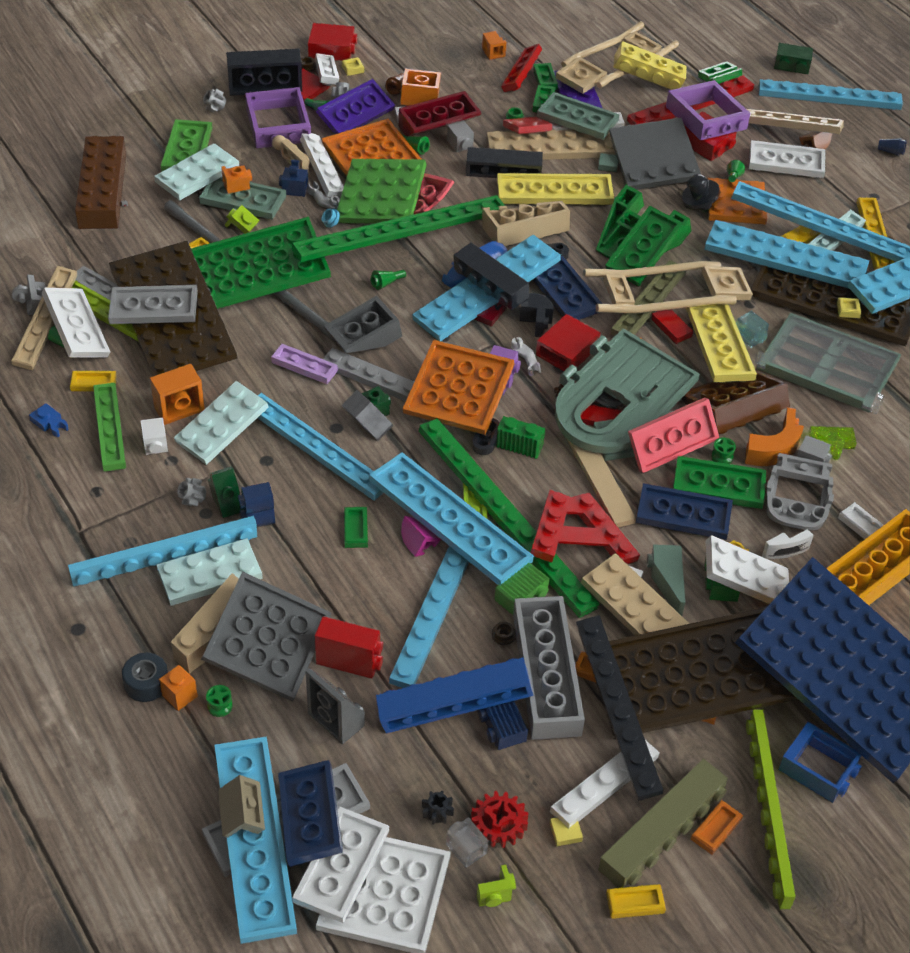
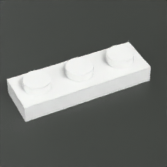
[315,53,339,86]

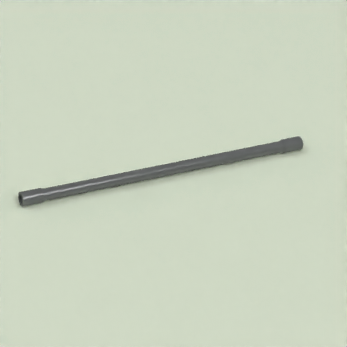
[164,200,336,342]

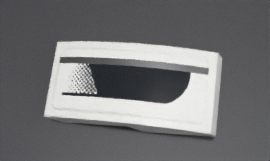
[762,529,813,559]

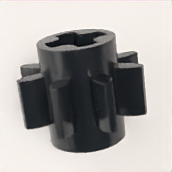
[422,791,454,825]

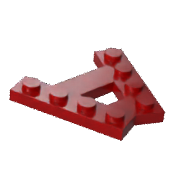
[530,490,640,564]

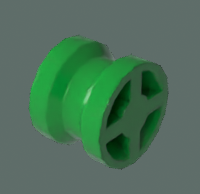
[711,437,736,464]
[206,685,233,717]

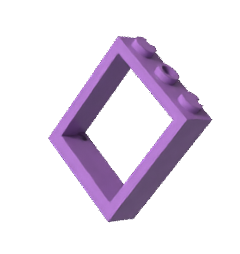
[666,80,750,140]
[245,87,311,148]

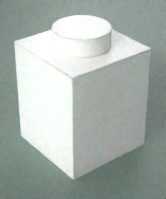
[141,417,168,455]

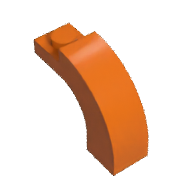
[745,407,804,466]

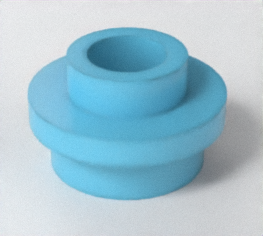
[321,208,340,228]

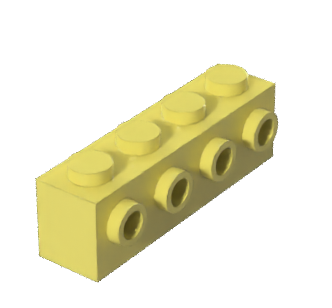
[613,41,687,90]

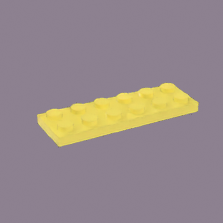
[497,173,614,205]
[686,304,757,382]

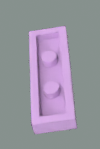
[271,344,338,384]

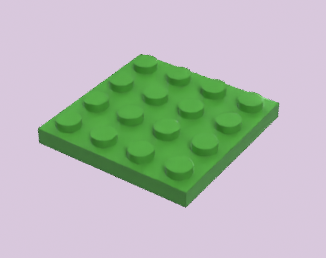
[337,159,427,224]

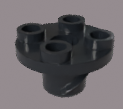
[682,174,721,210]

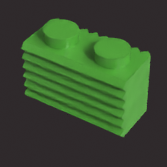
[494,562,549,615]

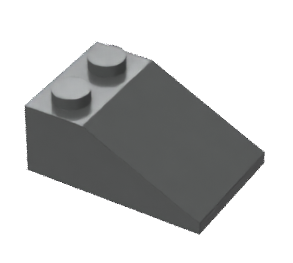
[324,296,402,353]
[305,668,365,744]

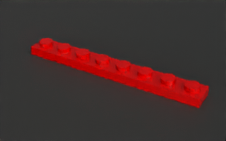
[627,75,754,125]

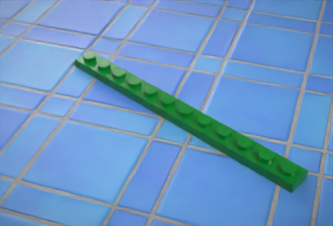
[291,195,505,262]
[418,419,599,618]

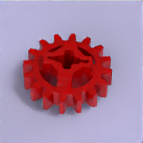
[471,791,529,848]

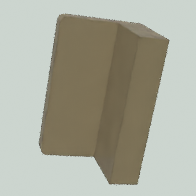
[218,775,265,838]

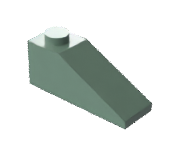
[647,544,685,616]

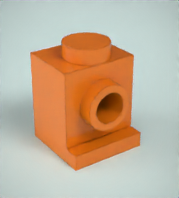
[482,31,507,60]
[221,165,252,194]

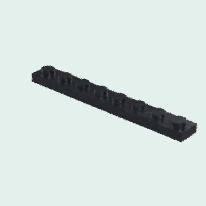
[576,615,663,801]

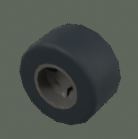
[122,652,168,702]

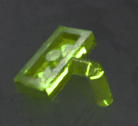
[809,426,857,460]

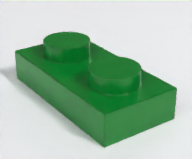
[533,63,558,90]
[532,85,556,112]

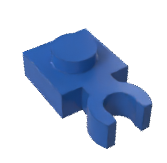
[29,403,69,437]

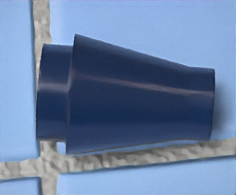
[878,138,907,156]

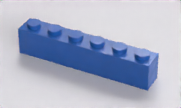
[376,657,533,733]

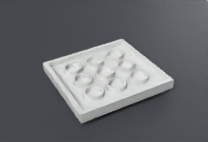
[316,837,451,953]

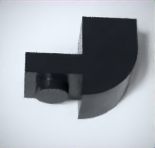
[519,293,554,337]

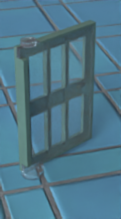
[755,313,901,414]

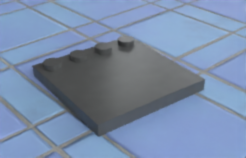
[609,118,701,190]
[201,571,331,702]

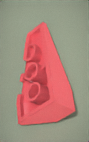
[414,173,454,214]

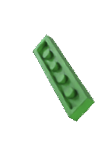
[93,382,126,471]

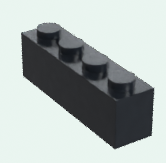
[466,147,543,178]
[453,242,529,310]

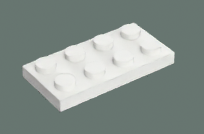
[749,140,825,178]
[42,288,110,357]
[706,535,789,604]
[292,807,389,923]

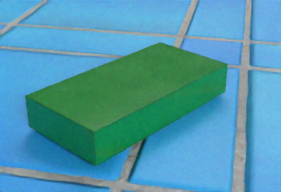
[344,507,368,548]

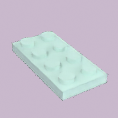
[154,143,239,200]
[174,381,269,465]
[157,538,263,606]

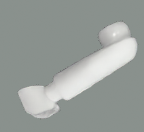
[511,337,541,376]

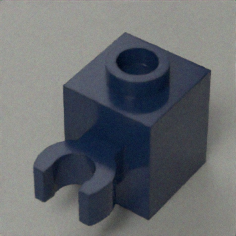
[279,160,308,197]

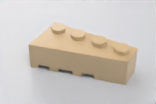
[482,201,570,247]
[171,573,239,674]

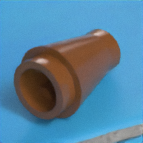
[385,73,404,94]

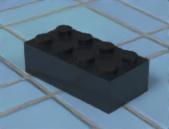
[226,48,303,96]

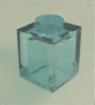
[736,311,769,348]

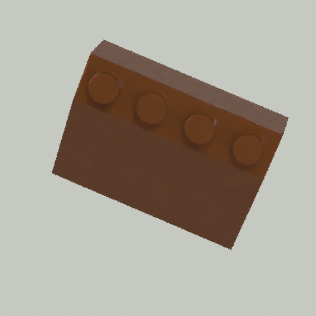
[681,370,790,434]

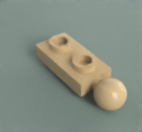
[272,135,310,173]

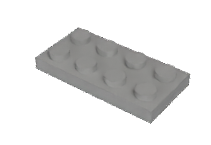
[108,285,198,324]

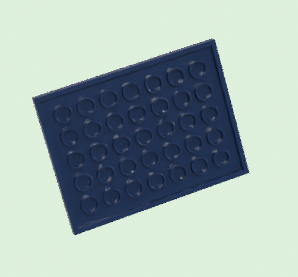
[735,557,910,783]

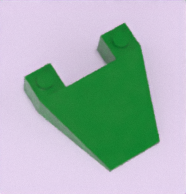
[596,184,691,259]

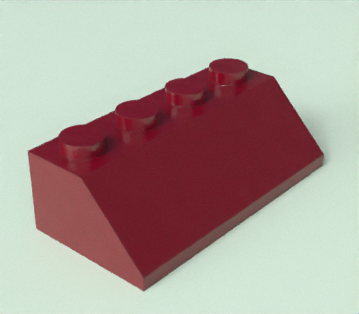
[398,91,481,136]

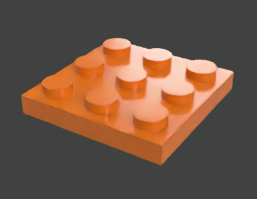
[708,178,767,225]

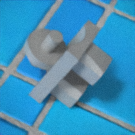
[12,274,46,315]

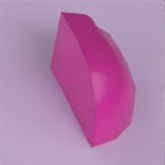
[401,516,441,557]

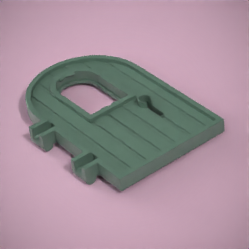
[555,328,700,453]

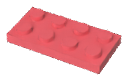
[628,398,719,473]

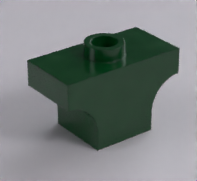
[208,466,242,518]

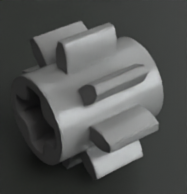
[331,82,353,98]
[203,89,226,112]
[177,478,206,506]

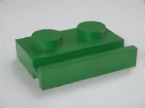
[698,61,742,84]

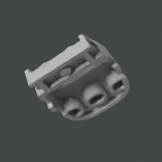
[767,453,834,530]

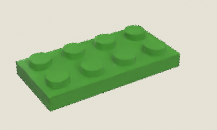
[161,119,213,172]

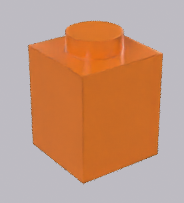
[159,665,198,711]

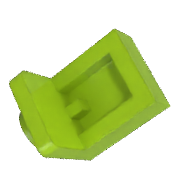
[225,205,260,234]
[477,865,516,907]

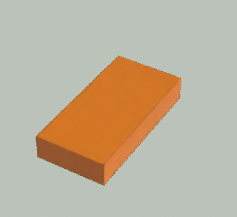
[690,800,743,855]

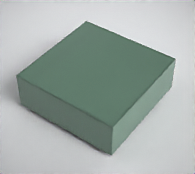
[598,153,618,172]

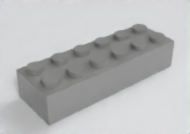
[513,596,585,740]

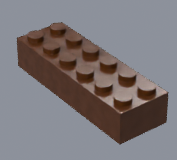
[75,136,127,229]

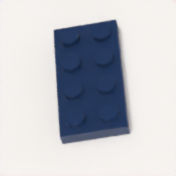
[533,256,602,320]
[636,483,733,540]
[278,760,343,866]

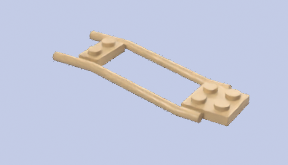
[556,21,679,94]
[583,261,753,313]

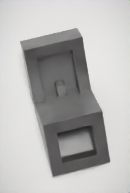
[341,390,393,441]

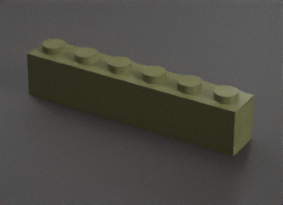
[598,758,728,888]

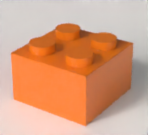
[400,69,441,106]
[150,364,205,425]

